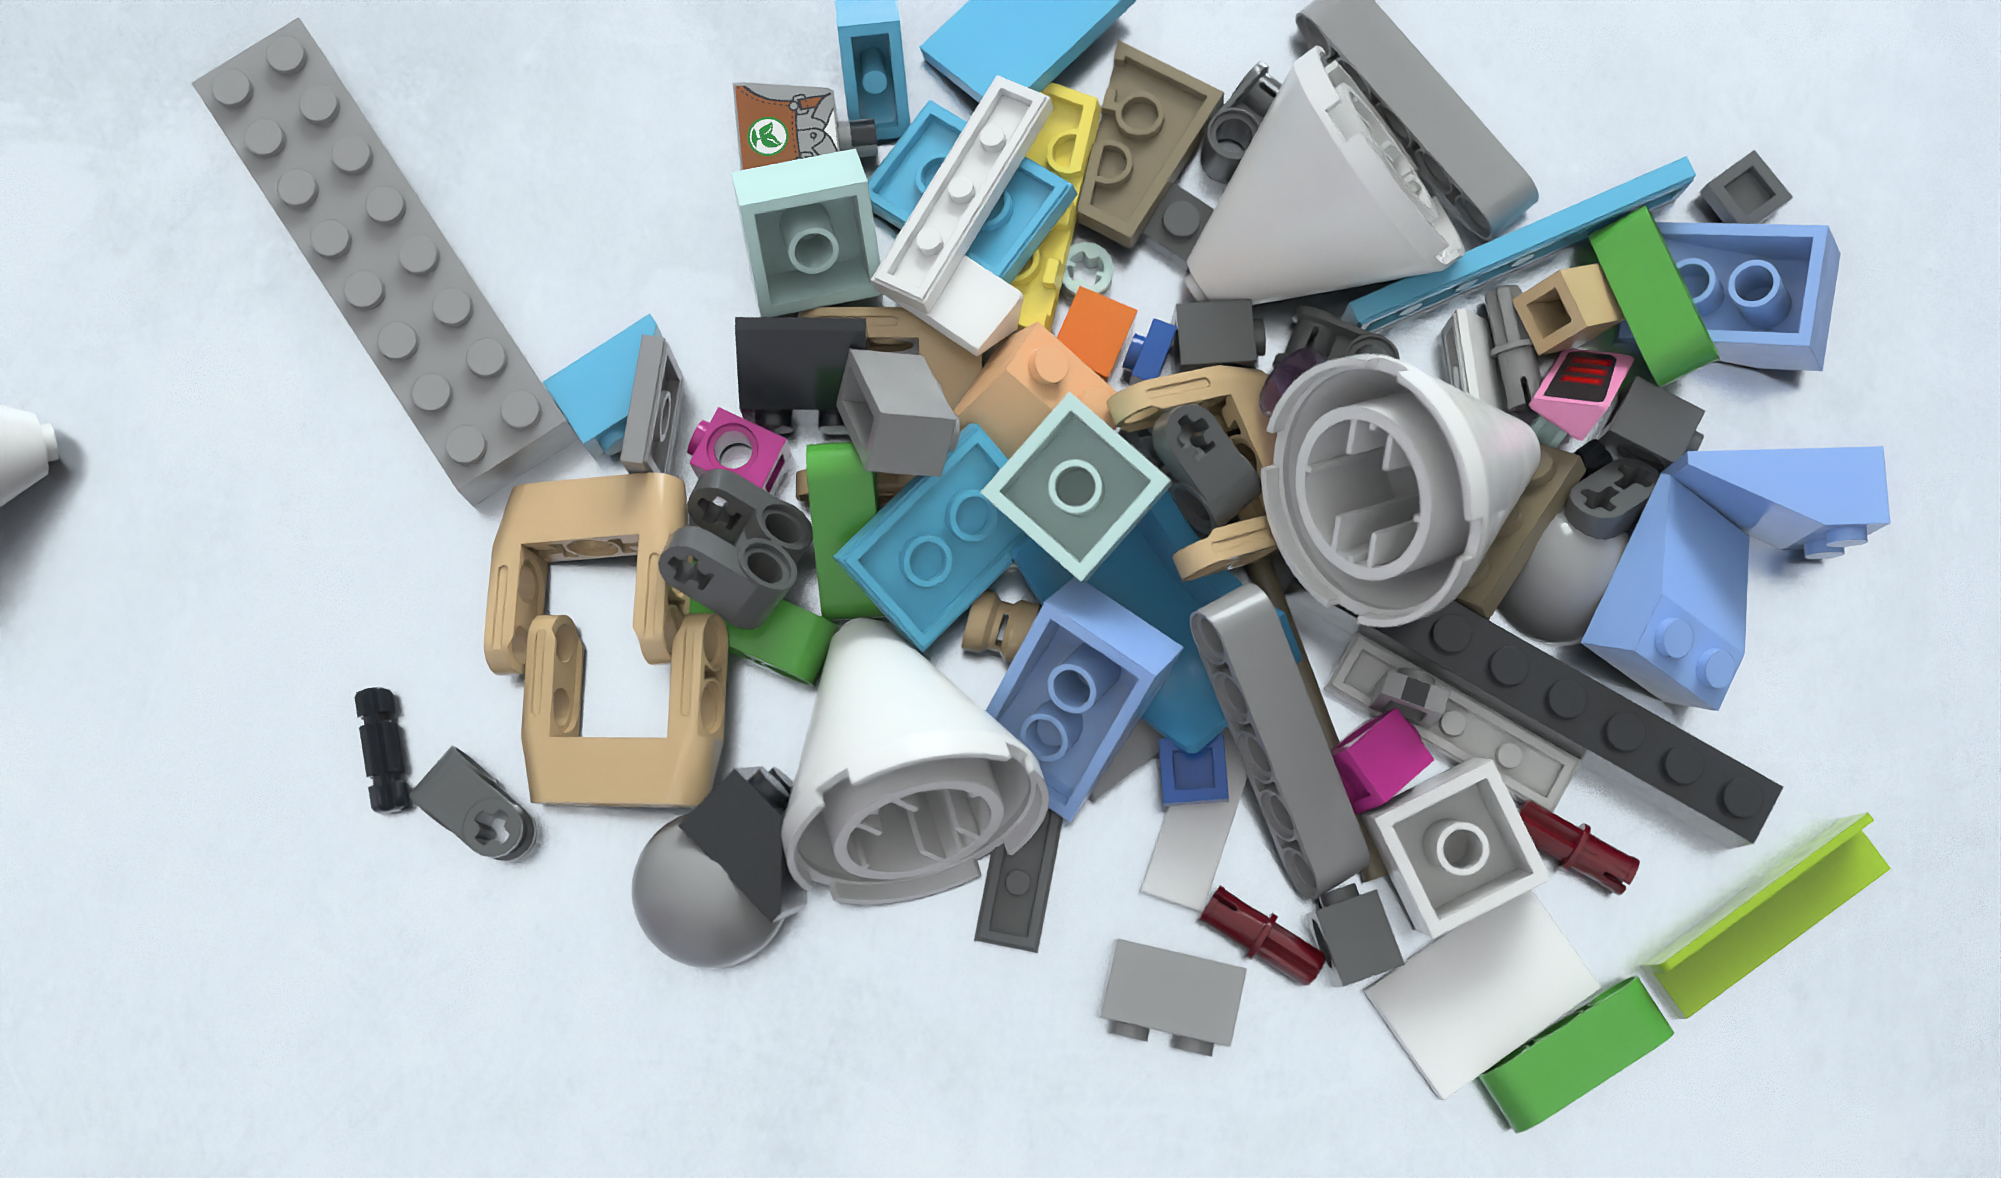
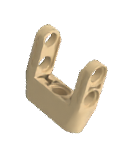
[796,307,982,504]
[1106,365,1280,582]
[484,472,693,676]
[521,613,728,808]

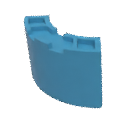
[1011,490,1303,754]

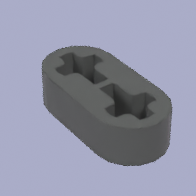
[1564,458,1660,540]

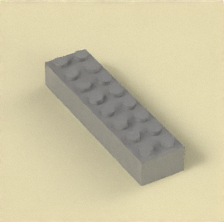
[191,17,579,506]

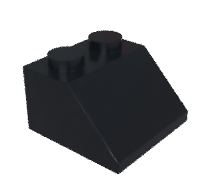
[735,317,871,435]
[678,766,807,922]

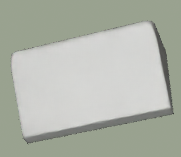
[882,255,1023,357]
[1442,308,1503,411]

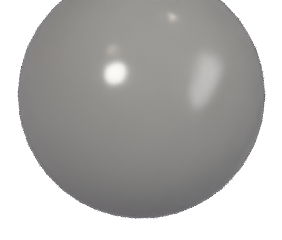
[1497,503,1630,646]
[631,813,784,969]

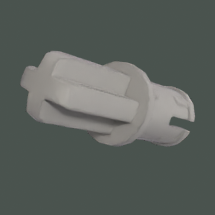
[1484,285,1542,412]

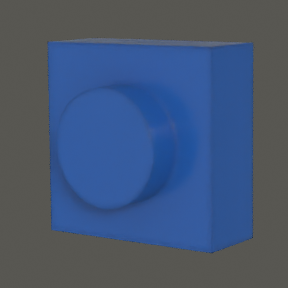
[1122,318,1177,386]
[1158,734,1229,806]

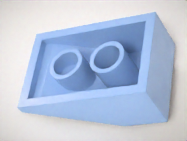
[1618,222,1841,371]
[1660,446,1890,559]
[1581,474,1749,711]
[986,577,1184,822]

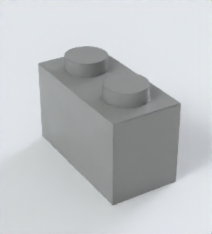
[836,349,960,477]
[1097,938,1247,1057]

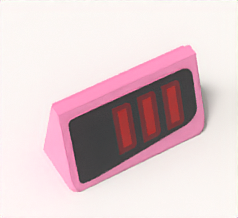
[1528,349,1635,441]

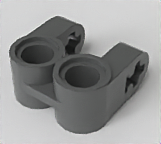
[1118,404,1262,535]
[658,469,813,629]

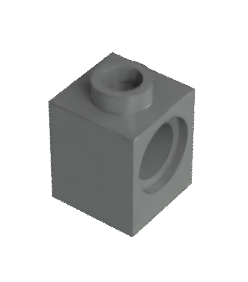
[1171,299,1266,374]
[1597,376,1705,473]
[1307,883,1405,988]

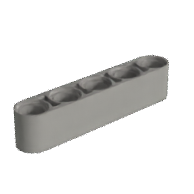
[1295,0,1539,240]
[1189,583,1370,899]

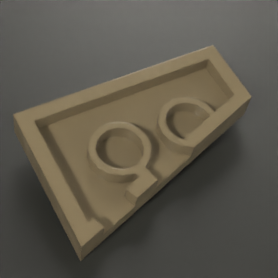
[1077,40,1224,249]
[1453,443,1586,620]

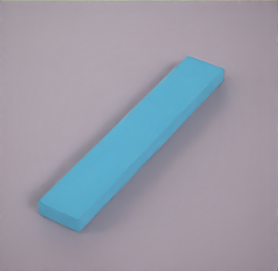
[1341,156,1696,332]

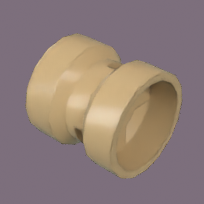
[961,590,1040,663]

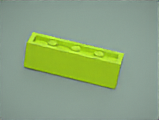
[1640,812,1891,1019]

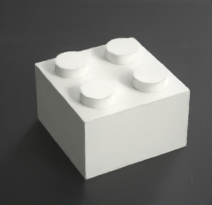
[1360,757,1551,939]

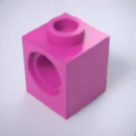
[687,407,792,494]
[1330,707,1435,815]

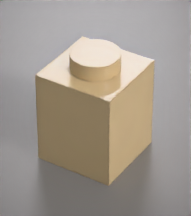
[1512,263,1625,356]

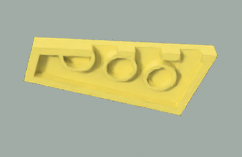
[1010,82,1102,332]

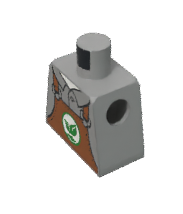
[732,82,878,170]

